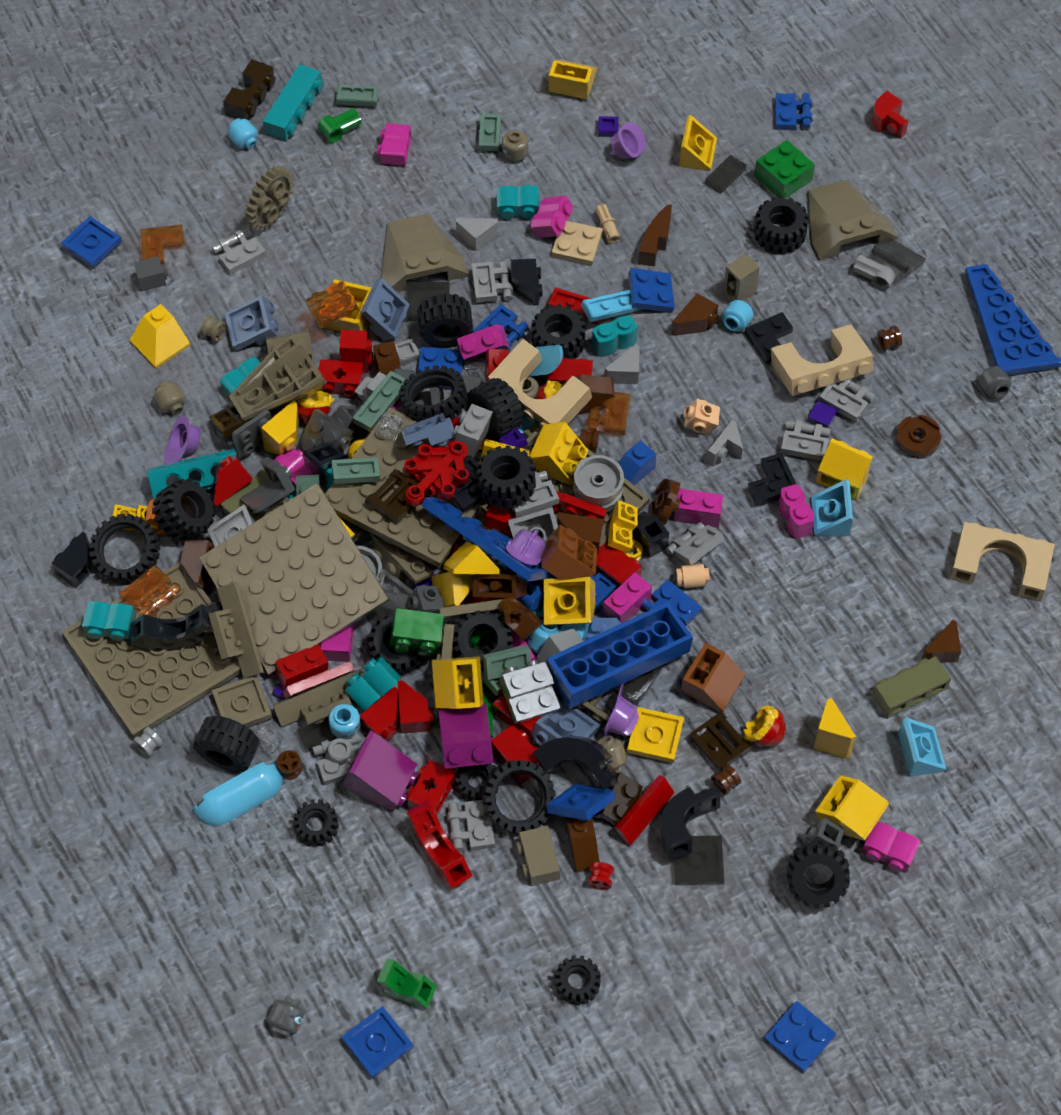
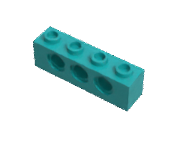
[147,448,237,498]

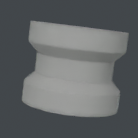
[133,727,163,757]

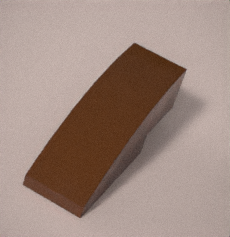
[638,204,672,266]

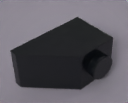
[302,441,346,480]

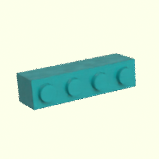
[263,64,324,142]

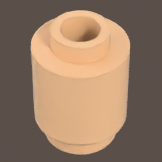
[676,564,710,589]

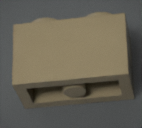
[723,254,760,301]
[516,826,560,886]

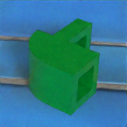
[377,959,437,1009]

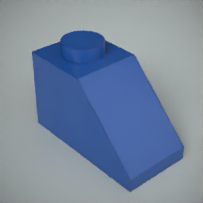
[619,440,656,485]

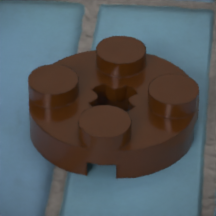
[896,415,941,459]
[649,478,680,525]

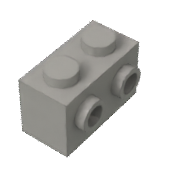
[452,404,493,459]

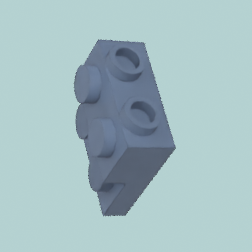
[360,278,410,341]
[224,295,280,351]
[401,413,456,447]
[532,699,600,762]

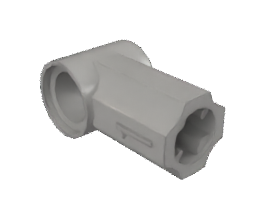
[853,254,899,290]

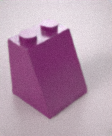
[438,703,493,769]
[341,730,418,812]

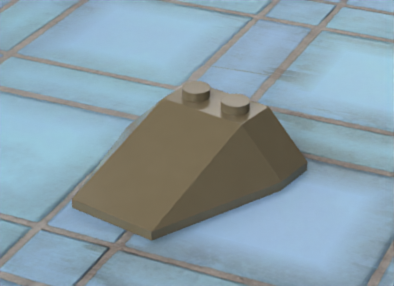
[808,180,898,261]
[382,214,469,292]
[229,334,327,421]

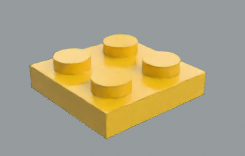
[627,707,684,763]

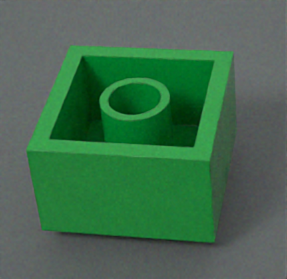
[754,140,815,199]
[390,608,444,656]

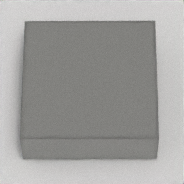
[395,338,420,366]

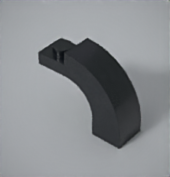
[131,604,211,650]
[533,736,619,790]
[661,786,721,861]

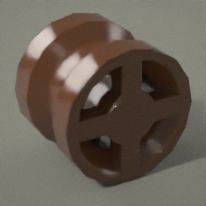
[877,325,902,351]
[580,429,599,453]
[277,750,302,780]
[711,764,741,795]

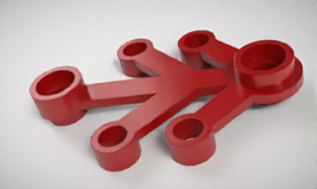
[404,441,469,506]

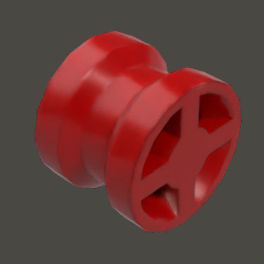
[587,862,614,890]

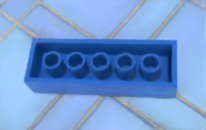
[547,602,693,709]

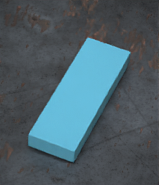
[581,290,644,322]

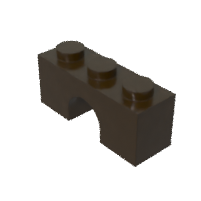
[223,59,276,120]

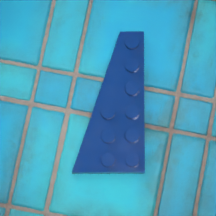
[965,264,1061,375]
[421,497,555,582]

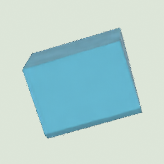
[811,479,853,537]
[898,718,947,777]

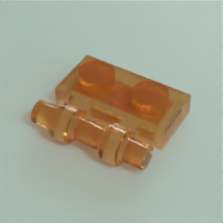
[305,280,359,329]
[587,392,631,435]
[120,565,181,616]

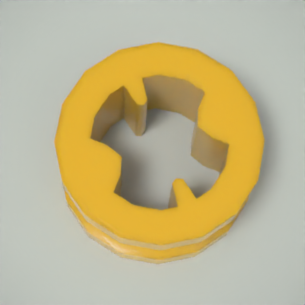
[623,540,643,561]

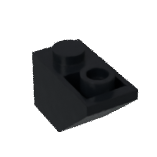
[511,258,543,306]
[633,511,669,557]
[52,532,92,588]

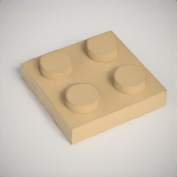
[552,221,603,266]

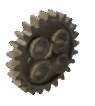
[244,165,295,232]

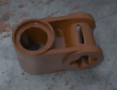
[498,597,542,640]

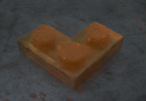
[141,224,185,264]

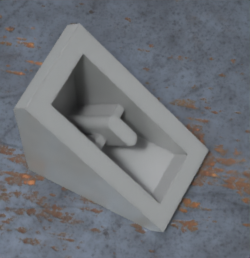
[456,218,498,251]
[605,344,639,384]
[537,628,583,663]

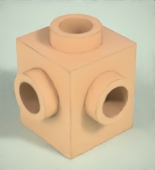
[683,399,720,435]

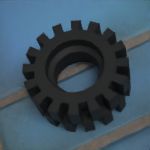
[455,764,499,802]
[293,799,339,847]
[555,955,601,1005]

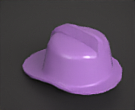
[610,122,646,160]
[164,416,201,465]
[506,529,546,565]
[604,683,639,737]

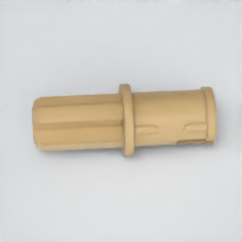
[596,204,621,244]

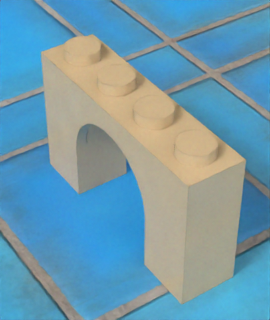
[771,324,873,396]
[488,339,592,427]
[950,522,1055,601]

